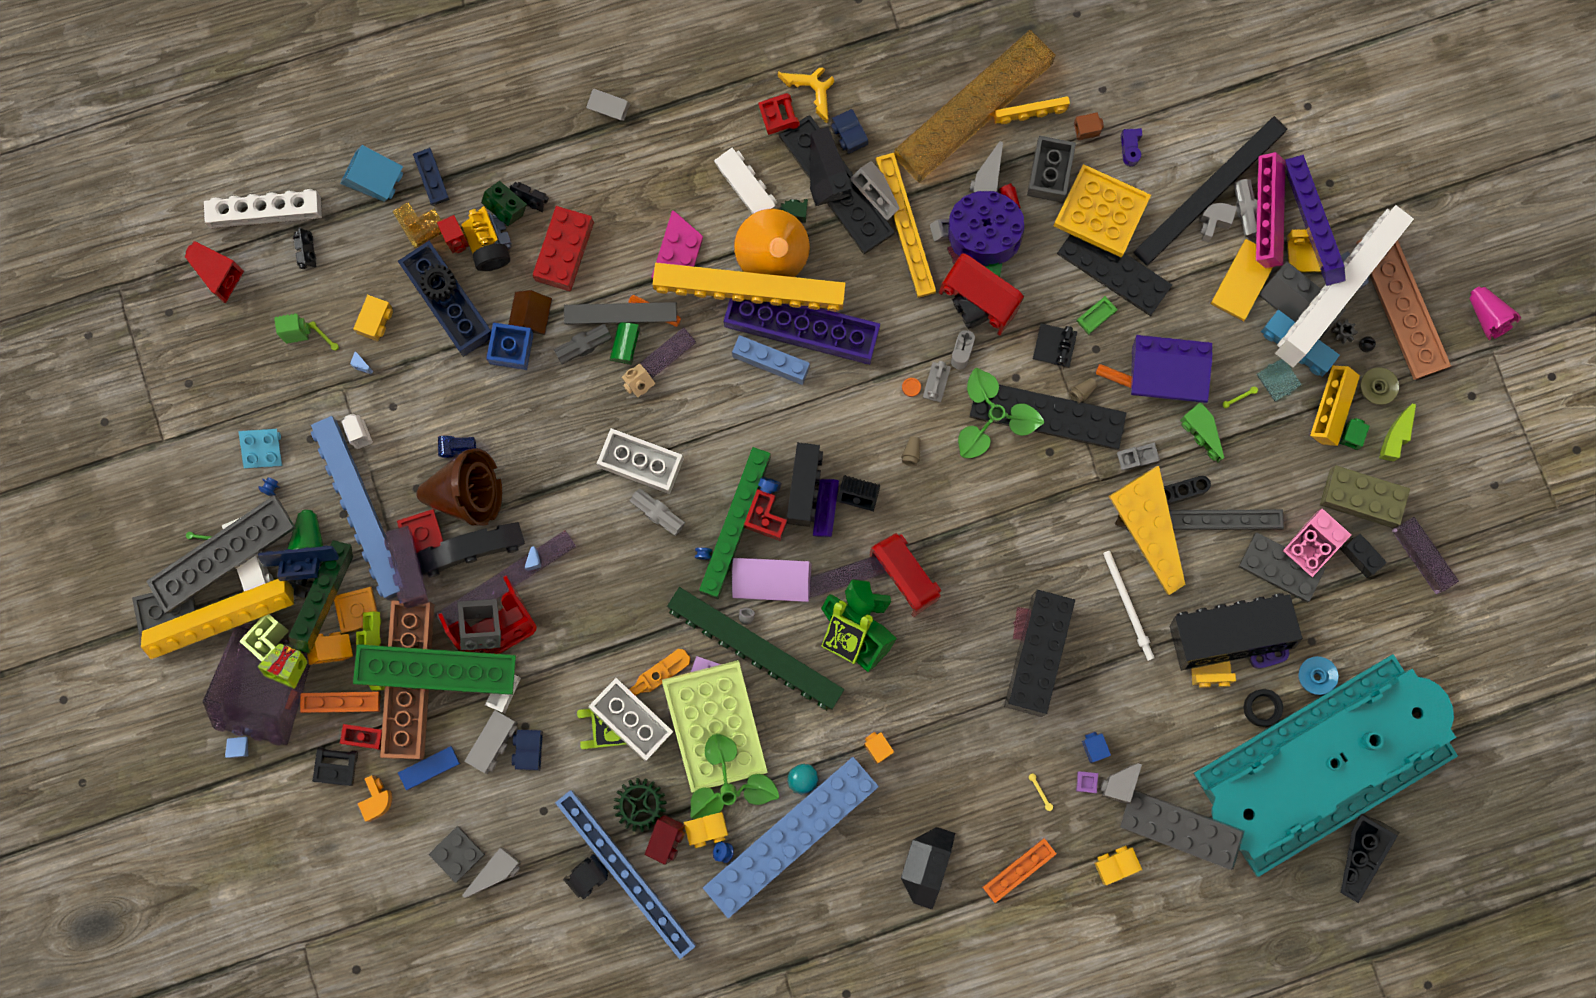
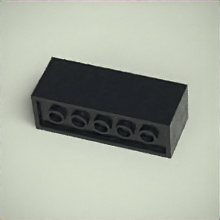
[1004,589,1075,717]
[1169,593,1303,671]

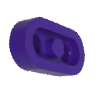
[1250,649,1289,669]

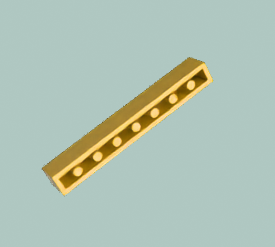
[141,579,294,659]

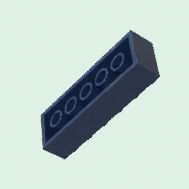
[398,241,491,357]

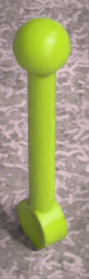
[309,321,339,351]
[1222,386,1258,408]

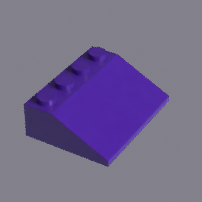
[1131,335,1212,403]

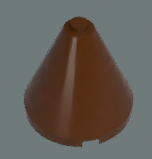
[416,448,502,526]

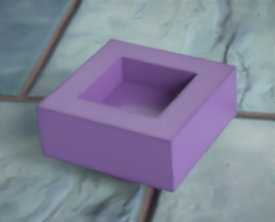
[1076,771,1098,793]

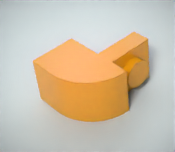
[357,775,392,822]

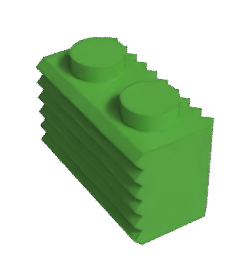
[274,313,311,344]

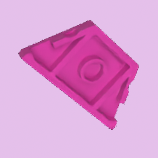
[651,211,703,280]

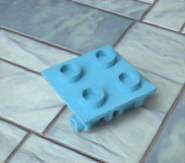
[238,429,282,468]

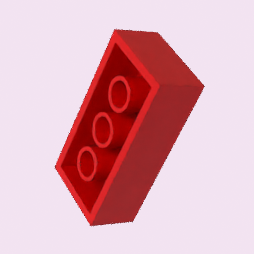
[533,206,594,292]

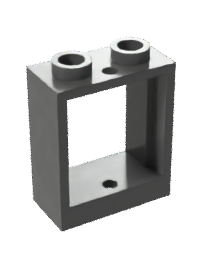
[457,599,501,650]

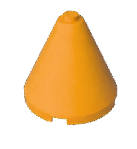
[734,209,810,277]

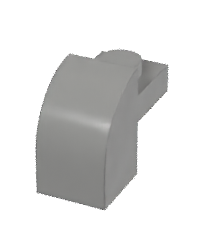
[1200,203,1237,243]

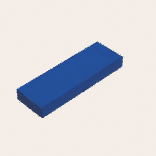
[398,746,460,790]

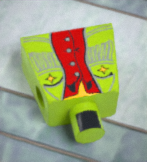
[258,644,307,689]

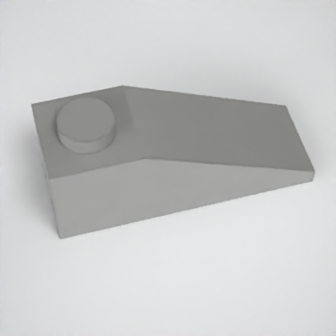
[970,141,1003,193]
[850,161,900,221]
[462,848,521,898]

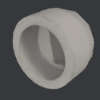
[739,608,755,625]

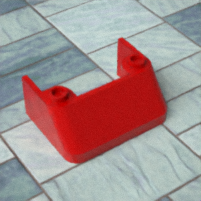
[939,253,1024,336]
[869,533,941,618]
[438,575,537,654]

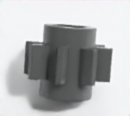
[1332,319,1358,344]

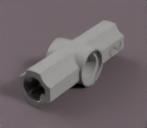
[1234,179,1257,238]
[630,488,685,536]

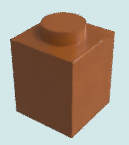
[1074,112,1104,141]

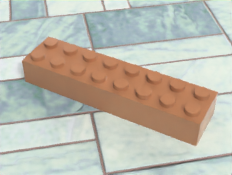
[380,600,435,760]

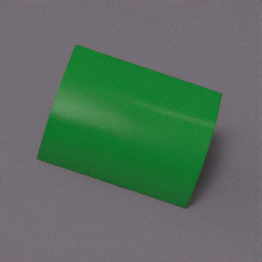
[609,322,640,365]

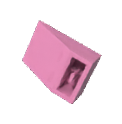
[1283,509,1351,577]

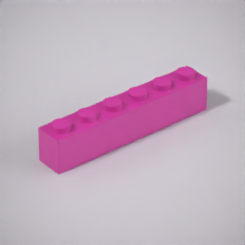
[1256,152,1285,268]

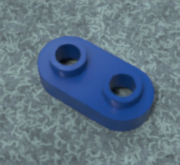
[758,477,782,494]

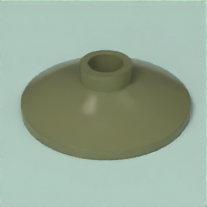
[1360,367,1399,405]

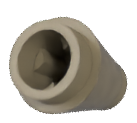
[1069,378,1098,404]
[901,436,921,466]

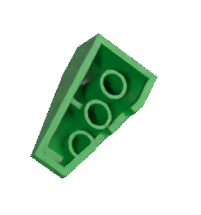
[821,594,897,672]

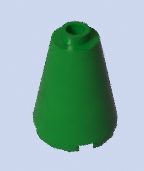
[287,510,323,563]

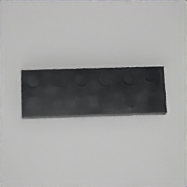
[1057,234,1172,317]

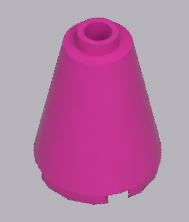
[1469,286,1521,340]

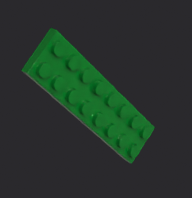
[353,644,516,695]

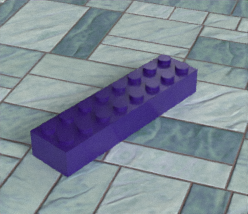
[723,298,880,365]

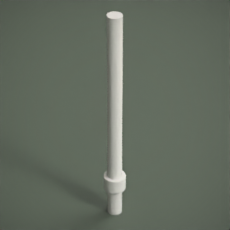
[1103,551,1155,661]

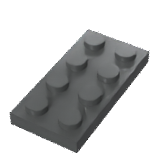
[1238,532,1326,603]

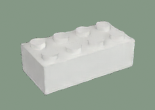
[597,428,684,494]
[589,678,673,762]

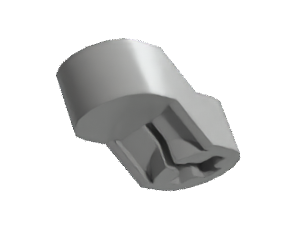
[951,330,975,369]

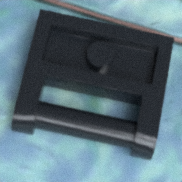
[312,747,358,786]

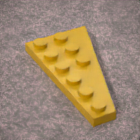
[1108,466,1186,595]

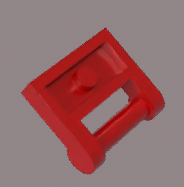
[758,93,800,135]

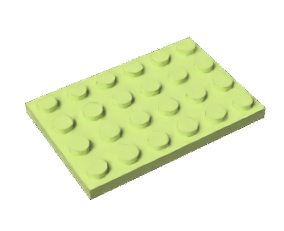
[662,660,768,793]

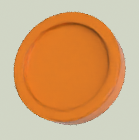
[902,378,921,397]

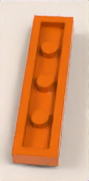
[300,692,380,713]
[982,838,1057,903]

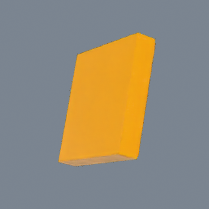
[334,586,378,634]

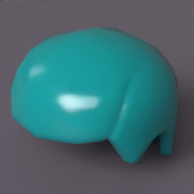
[787,763,819,795]

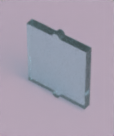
[1256,359,1302,402]

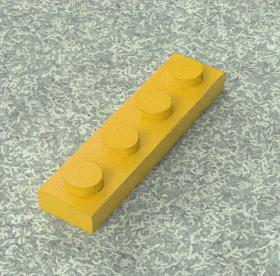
[994,96,1070,124]

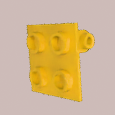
[461,206,498,253]

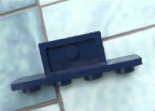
[258,546,339,581]

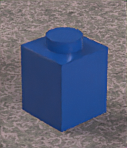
[1082,732,1111,763]

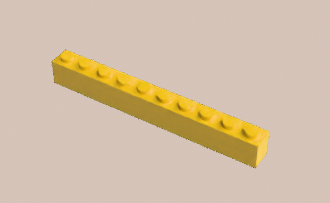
[652,263,845,312]

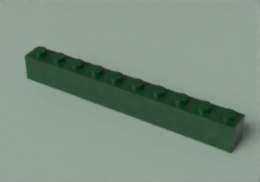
[667,587,845,711]

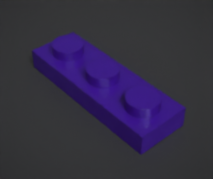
[813,479,839,537]

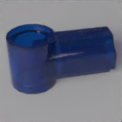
[438,436,476,458]

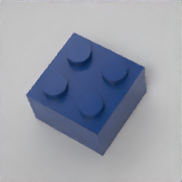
[486,322,534,370]

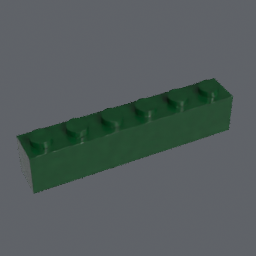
[289,540,353,653]

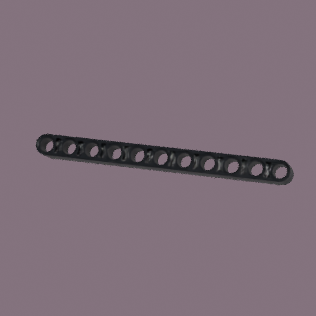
[1133,116,1288,266]

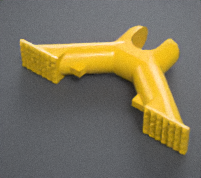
[778,68,834,123]

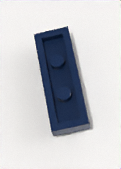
[413,148,450,206]

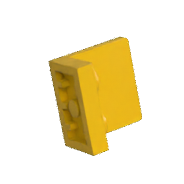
[1287,229,1321,272]

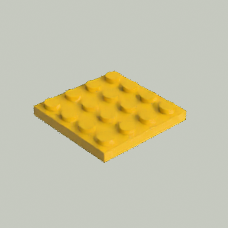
[1053,164,1151,258]

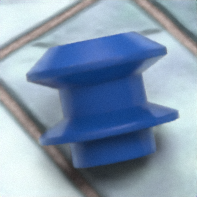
[258,477,280,496]
[713,841,734,863]

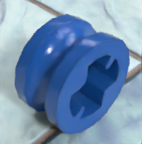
[695,548,712,560]

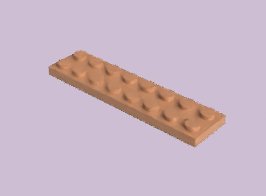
[1356,239,1451,380]

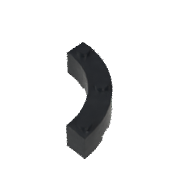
[414,522,525,578]

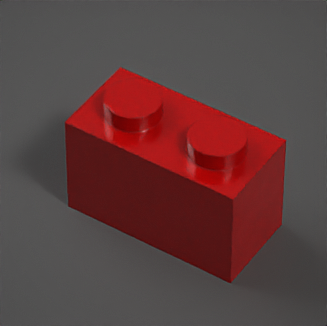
[437,215,469,253]
[340,724,382,750]

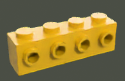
[1310,365,1360,446]

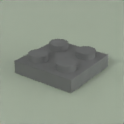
[428,826,485,883]

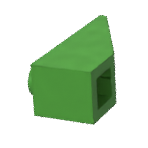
[1180,402,1224,463]

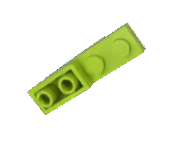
[356,611,385,691]

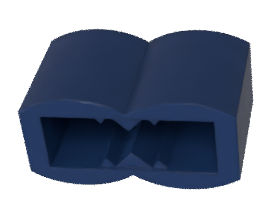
[830,109,868,154]
[512,730,543,771]

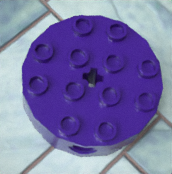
[948,191,1024,266]

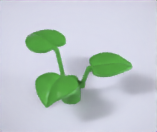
[958,368,1044,458]
[690,733,779,819]

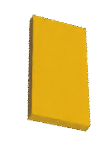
[1210,239,1273,321]

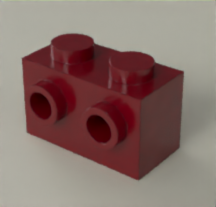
[644,815,685,865]

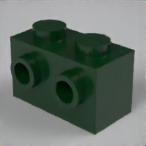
[481,181,527,226]

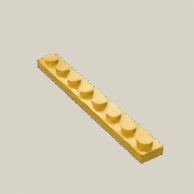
[876,153,936,298]

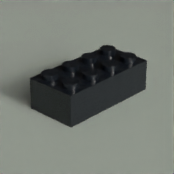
[787,442,823,527]

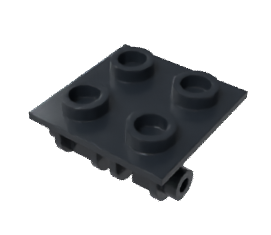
[1033,323,1077,368]

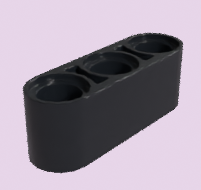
[1164,476,1211,505]

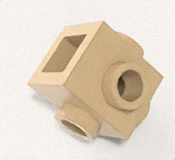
[622,364,655,398]

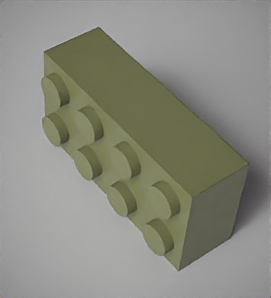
[1320,465,1410,529]

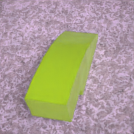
[1379,404,1416,462]

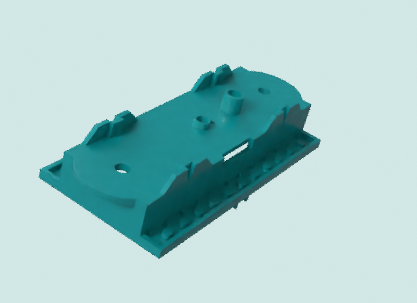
[1193,654,1458,877]

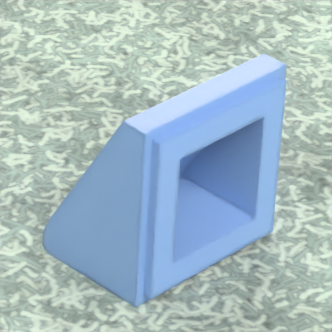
[350,351,373,374]
[525,546,541,571]
[225,737,248,758]

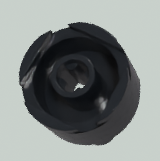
[952,293,989,329]
[563,853,609,900]

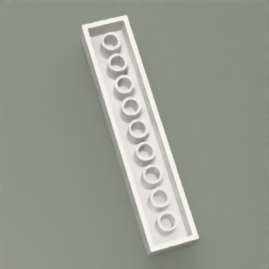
[1275,205,1414,367]

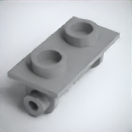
[923,361,951,403]

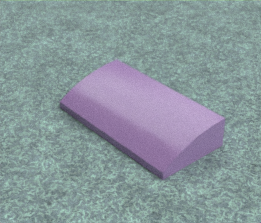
[732,558,812,602]

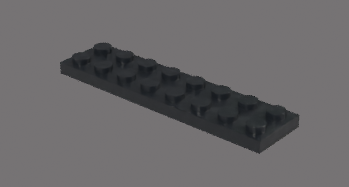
[779,115,895,254]
[969,384,1127,450]

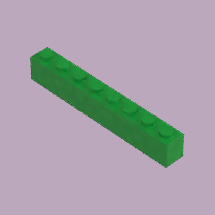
[699,447,771,599]

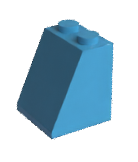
[340,145,403,202]

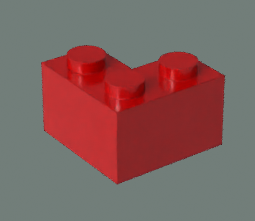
[744,489,787,541]

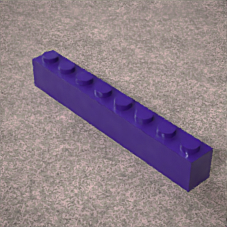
[1285,154,1346,286]

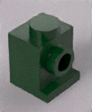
[780,199,808,223]

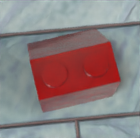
[185,241,244,303]

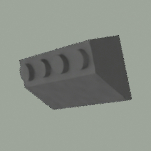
[1259,262,1346,340]

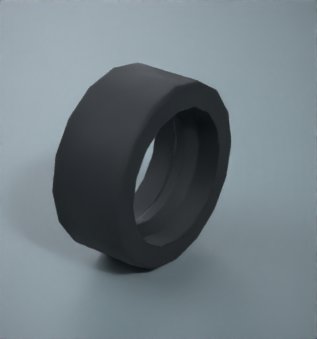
[473,244,511,271]
[1243,689,1284,727]

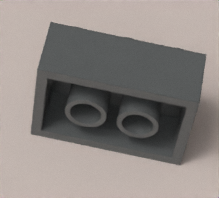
[1027,136,1076,203]

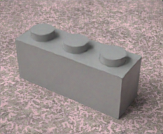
[464,710,518,774]

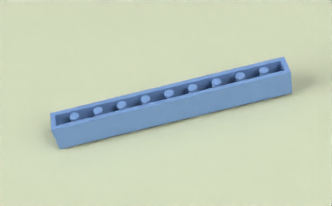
[311,416,409,600]
[555,790,697,959]

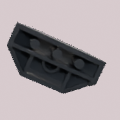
[901,827,955,910]

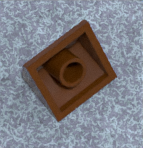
[508,290,552,335]

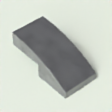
[1117,443,1160,471]

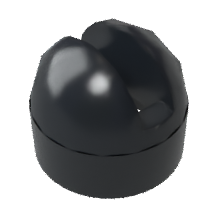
[1359,336,1376,352]

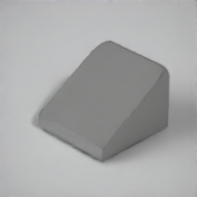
[930,219,949,241]

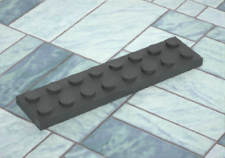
[146,495,296,614]

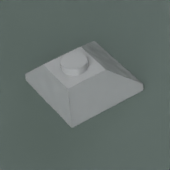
[1100,763,1142,803]

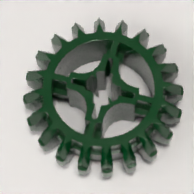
[613,778,667,832]

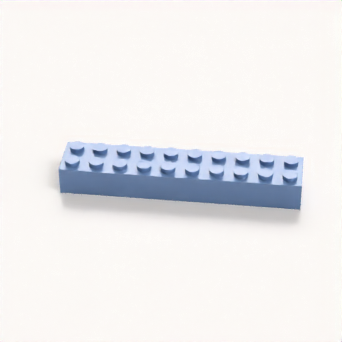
[703,757,879,918]

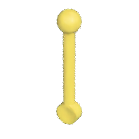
[1029,773,1053,811]

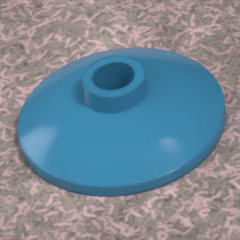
[1298,656,1339,695]

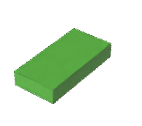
[1076,296,1118,335]

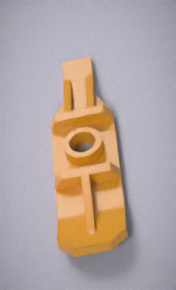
[629,649,691,696]

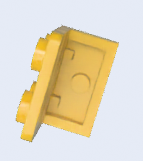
[1191,661,1236,688]

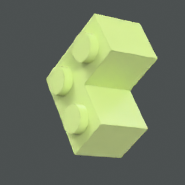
[240,614,289,661]

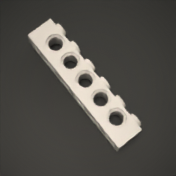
[204,189,322,228]

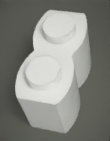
[342,414,373,449]

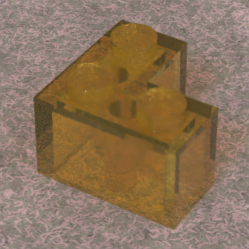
[392,202,442,249]

